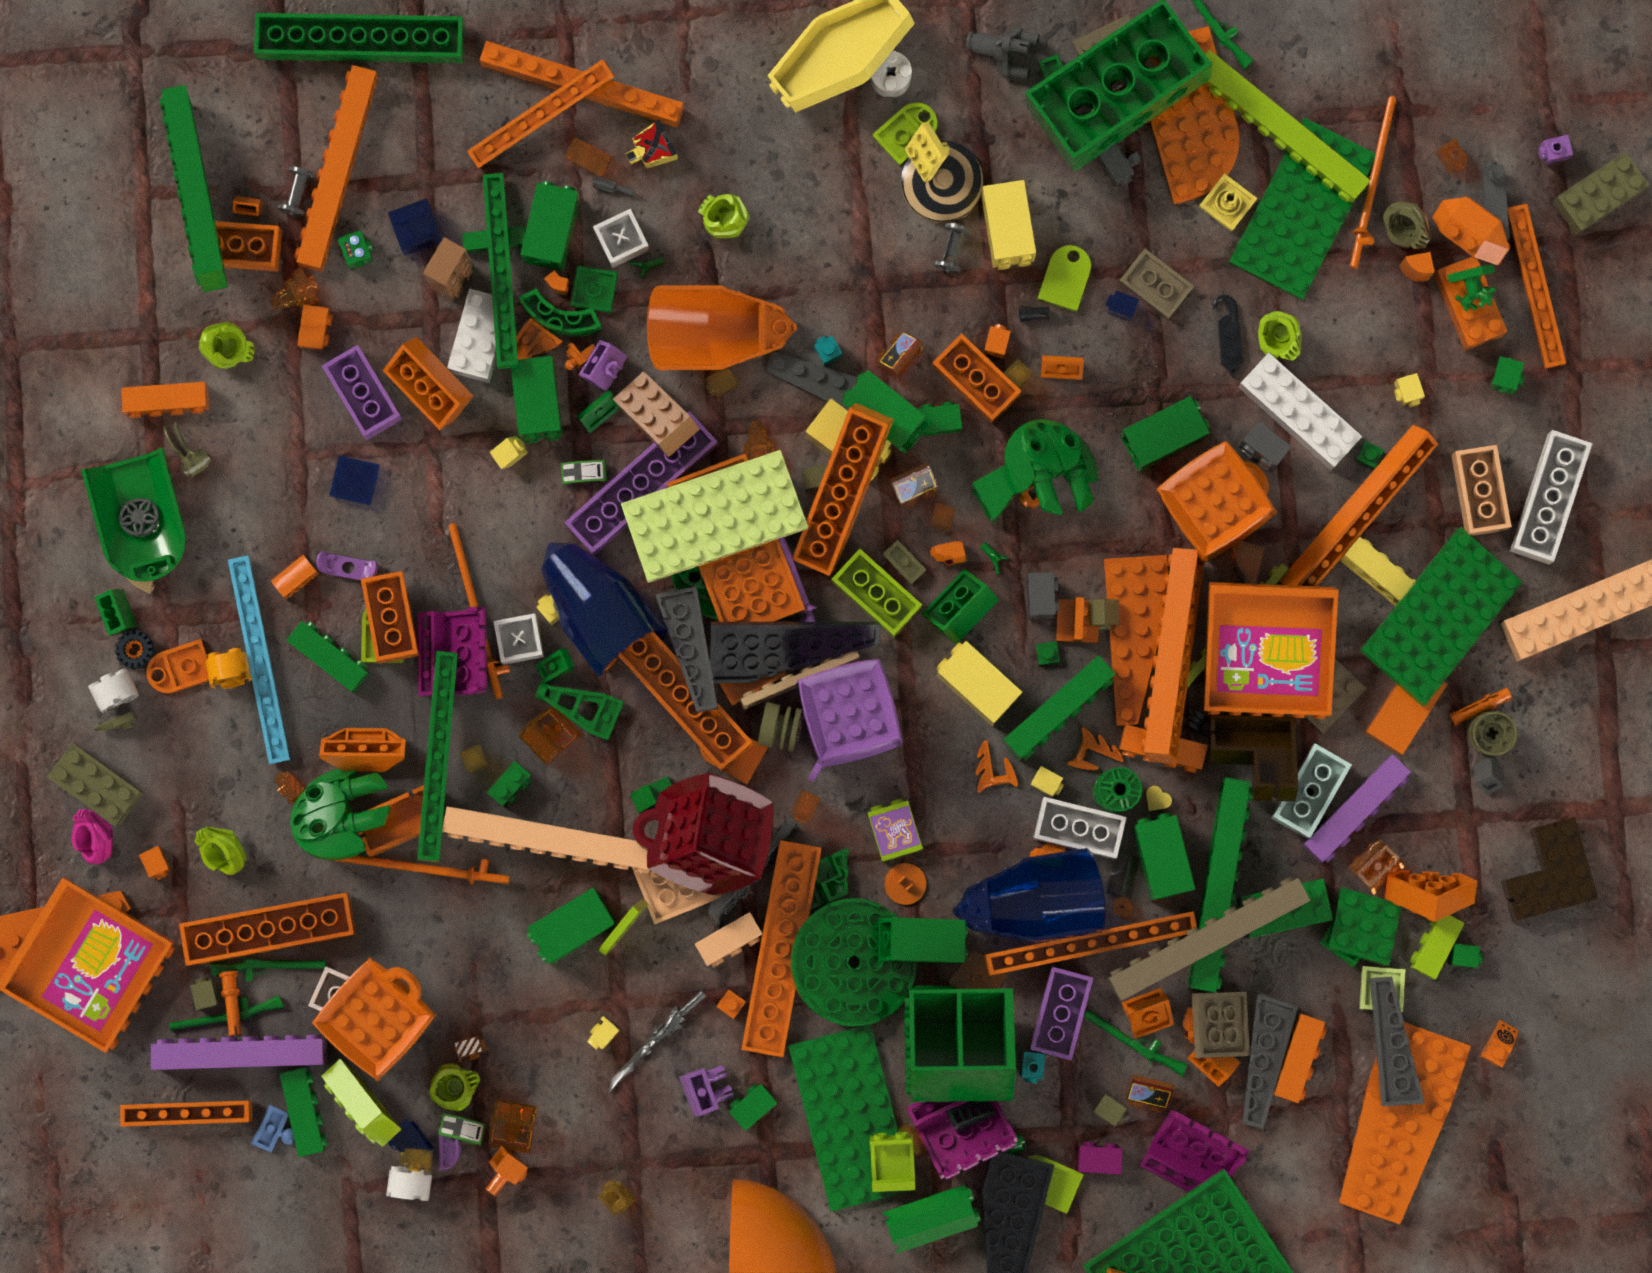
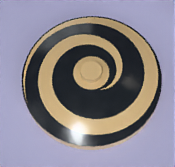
[901,140,984,223]

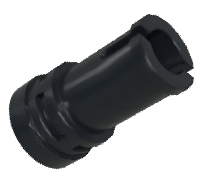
[1019,305,1050,322]

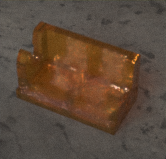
[564,137,614,176]

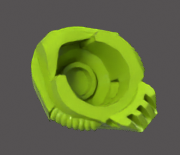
[698,194,750,238]
[1258,311,1302,361]
[199,322,255,369]
[195,827,247,875]
[429,1063,480,1111]

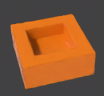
[716,990,746,1019]

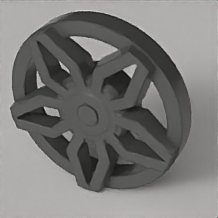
[119,498,159,537]

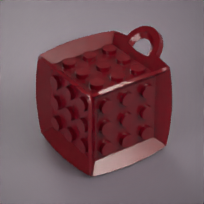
[633,773,774,895]

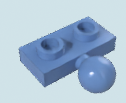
[251,1104,295,1152]

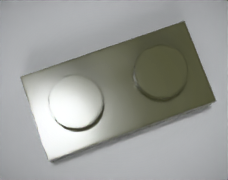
[882,540,926,585]

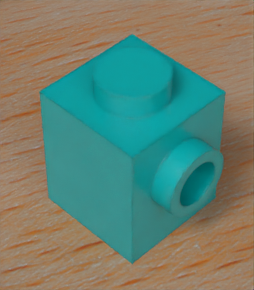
[814,335,842,367]
[1020,1052,1045,1083]

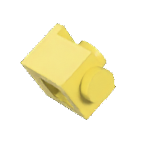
[587,1016,620,1050]

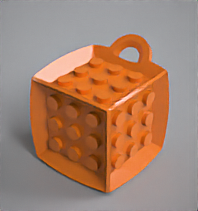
[1156,441,1277,562]
[312,957,437,1081]

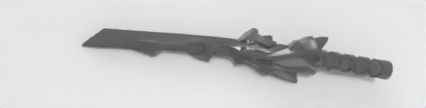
[609,990,707,1093]

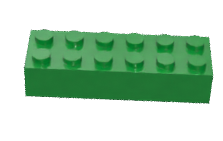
[1002,655,1115,761]

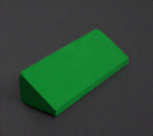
[462,226,525,254]

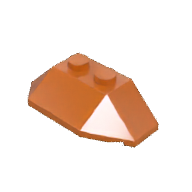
[1432,197,1510,265]
[319,728,406,772]

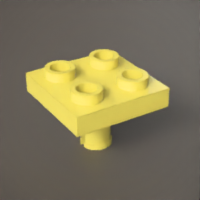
[905,122,950,182]
[1199,173,1257,232]

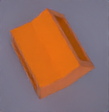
[233,196,263,216]
[544,270,570,296]

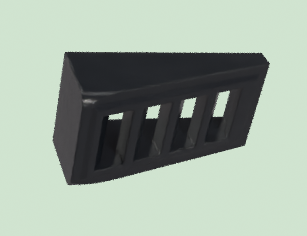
[946,1101,995,1134]

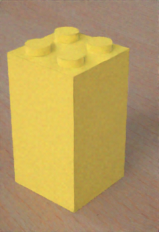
[981,180,1036,270]
[805,399,892,481]
[936,641,1022,726]

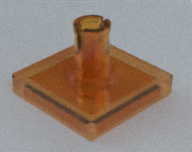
[948,949,1008,989]

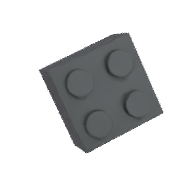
[1239,421,1292,472]
[1026,572,1059,620]

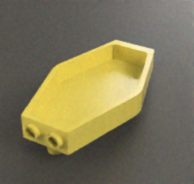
[768,0,915,113]

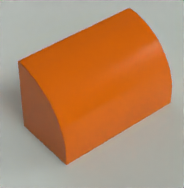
[1399,252,1435,282]
[271,554,319,600]
[1187,1049,1241,1087]

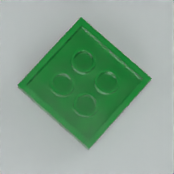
[1327,887,1402,966]

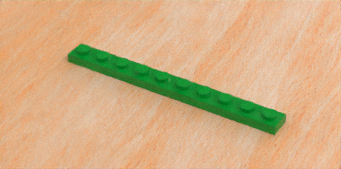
[483,173,519,369]
[417,651,458,862]

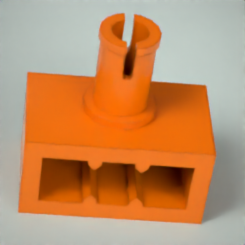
[485,1145,528,1196]

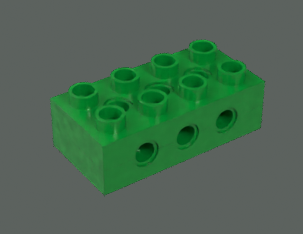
[1025,0,1212,172]

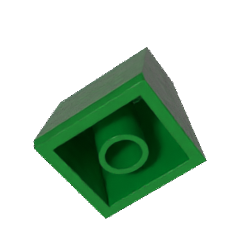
[971,465,1017,525]

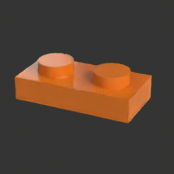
[1041,355,1084,380]

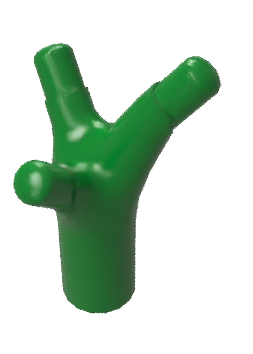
[630,257,664,279]
[980,542,1008,574]

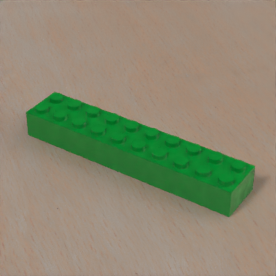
[254,13,465,63]
[159,85,228,293]
[1187,778,1253,993]

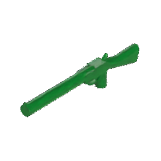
[1192,0,1254,70]
[210,956,326,981]
[169,995,285,1033]
[1083,1009,1187,1077]

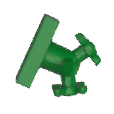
[1448,264,1496,311]

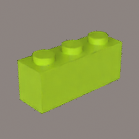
[1409,915,1465,980]

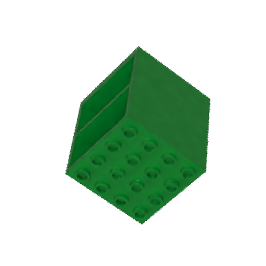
[904,988,1016,1102]

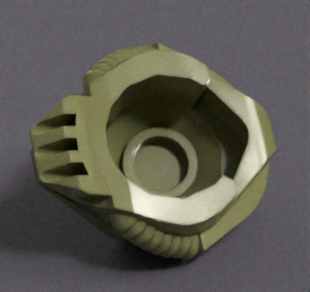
[1383,201,1431,249]

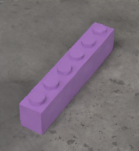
[1302,754,1411,863]

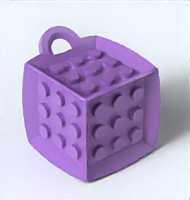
[796,659,903,783]

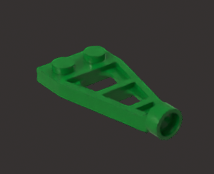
[535,682,624,741]

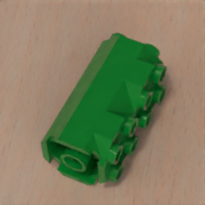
[883,1184,981,1254]

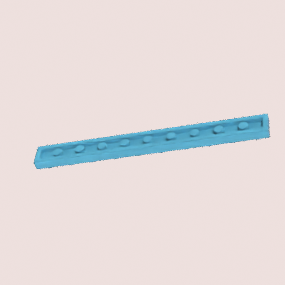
[228,556,291,765]

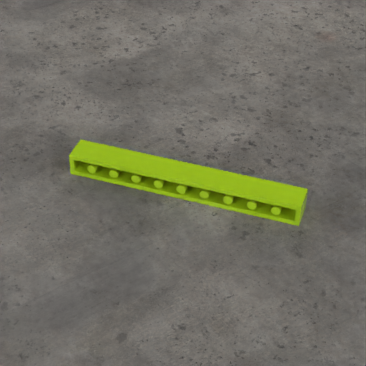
[1205,50,1371,203]

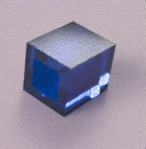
[1105,290,1139,322]

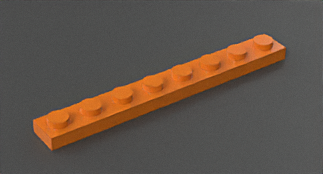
[467,59,615,168]
[1507,204,1566,369]

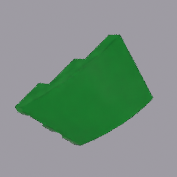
[810,848,849,910]

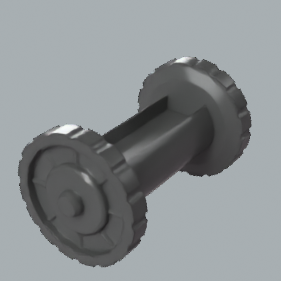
[278,166,316,217]
[934,223,972,274]

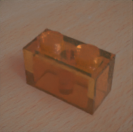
[791,790,821,825]

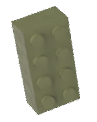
[1553,151,1649,236]
[47,743,144,827]

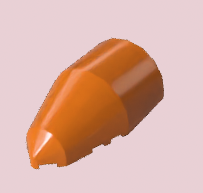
[647,285,797,370]

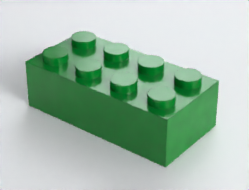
[1238,879,1333,939]

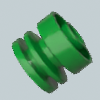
[1092,767,1142,813]

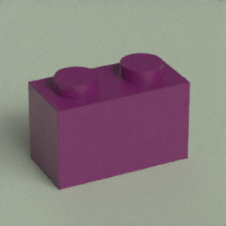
[1077,1142,1123,1174]

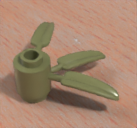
[164,422,212,478]

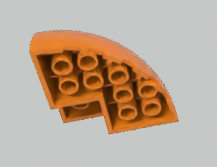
[729,1179,837,1273]

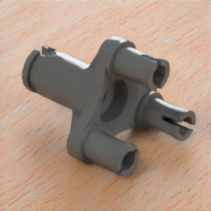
[966,27,1040,81]

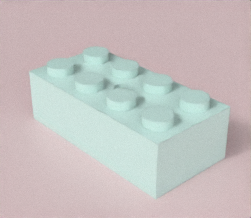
[1271,744,1352,839]

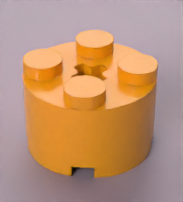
[205,648,252,689]

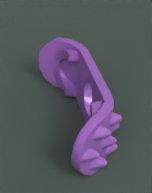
[316,551,378,581]

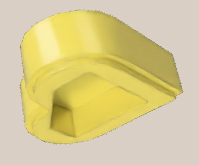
[1146,786,1172,811]

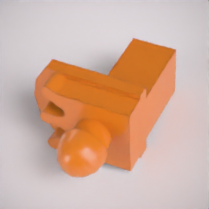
[565,343,595,370]

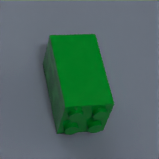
[520,181,581,272]
[511,356,563,444]
[841,370,932,455]
[1120,396,1211,473]
[1132,812,1195,901]
[526,888,617,965]
[878,917,968,965]

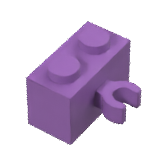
[578,340,628,391]

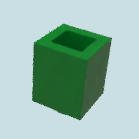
[1449,944,1483,968]

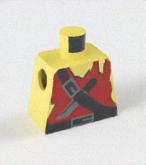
[625,119,678,168]

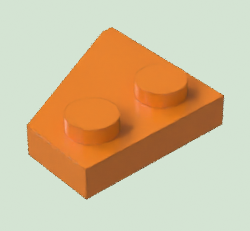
[516,318,563,360]

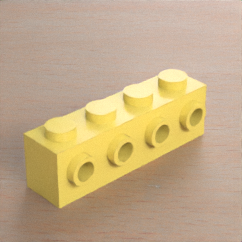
[1340,537,1416,606]

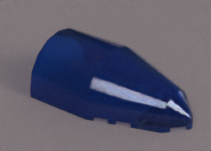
[541,542,668,676]
[953,848,1106,943]

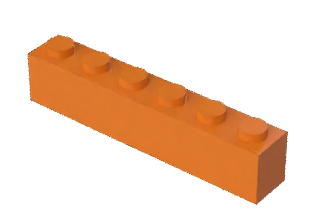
[120,1100,253,1127]

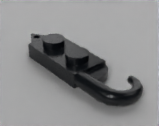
[1213,295,1243,377]

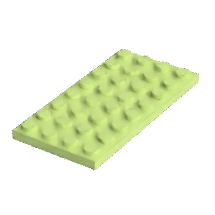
[621,450,808,583]

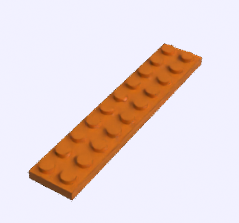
[741,840,822,1057]

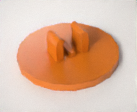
[884,863,927,905]

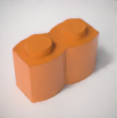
[298,305,333,351]

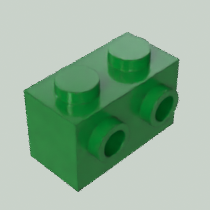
[487,761,532,808]

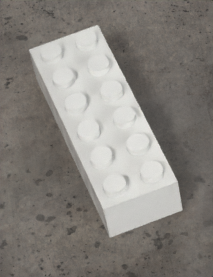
[1238,353,1362,470]
[1510,430,1592,565]

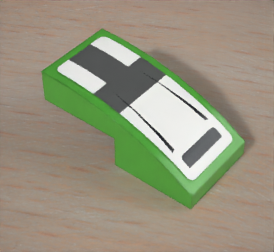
[561,460,607,485]
[439,1113,486,1146]

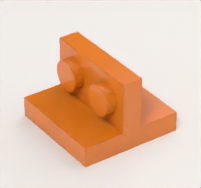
[1056,597,1099,644]
[1121,988,1174,1039]

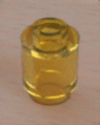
[898,1124,923,1156]

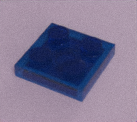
[329,456,380,506]

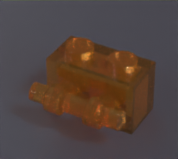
[1348,839,1405,894]

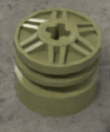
[758,702,803,752]
[1468,711,1517,756]

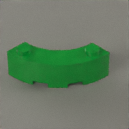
[518,288,603,337]

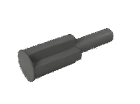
[593,176,635,196]

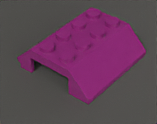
[418,607,487,697]
[906,1101,1018,1180]
[1140,1110,1250,1192]

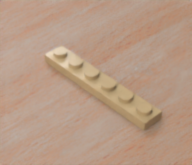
[740,651,860,711]

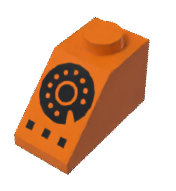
[1480,1020,1519,1068]

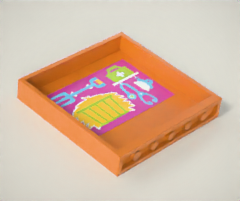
[1203,582,1339,719]
[0,877,175,1053]

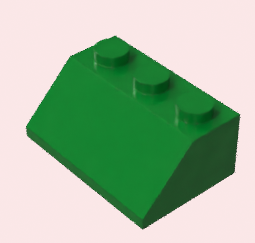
[921,569,999,645]

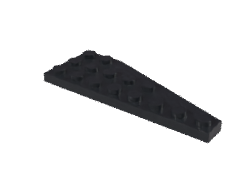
[709,622,880,683]
[981,1151,1054,1273]

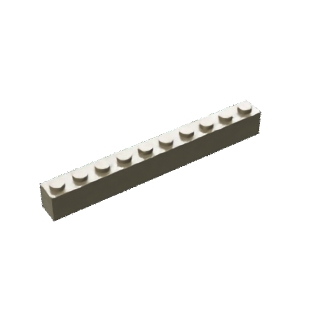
[1108,877,1310,1001]

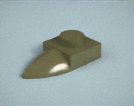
[93,712,138,731]

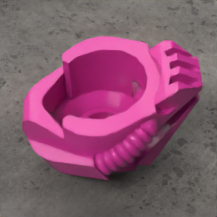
[72,809,113,864]

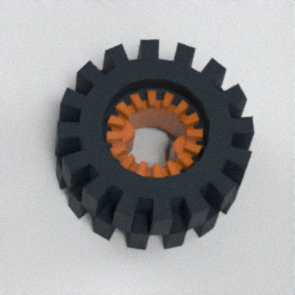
[114,630,155,669]

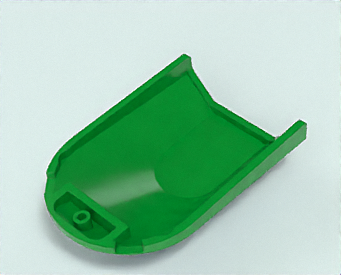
[81,447,186,582]

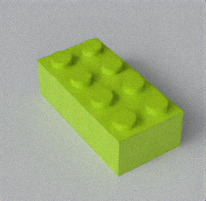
[831,548,922,638]
[321,1059,402,1147]

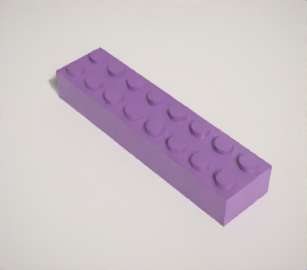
[564,411,718,556]
[151,1035,328,1070]

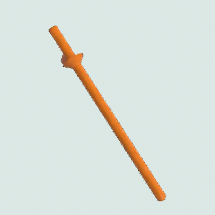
[1349,96,1396,269]
[449,523,510,700]
[334,855,510,886]

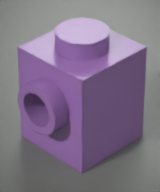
[1539,135,1573,165]

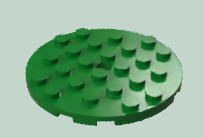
[790,898,917,1026]

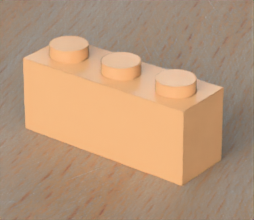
[695,912,763,968]

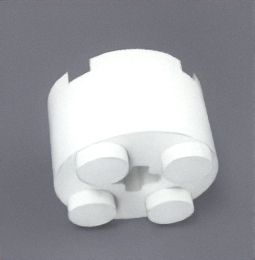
[870,50,912,97]
[88,668,139,713]
[386,1166,432,1201]

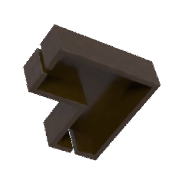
[1208,714,1299,802]
[1501,817,1599,922]

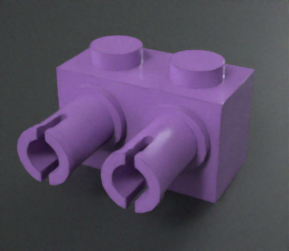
[679,1065,734,1117]

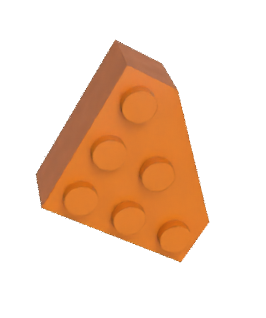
[1385,870,1477,921]

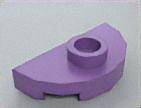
[439,1128,461,1171]

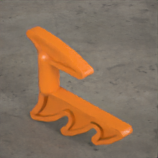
[1067,727,1124,770]
[975,740,1018,793]

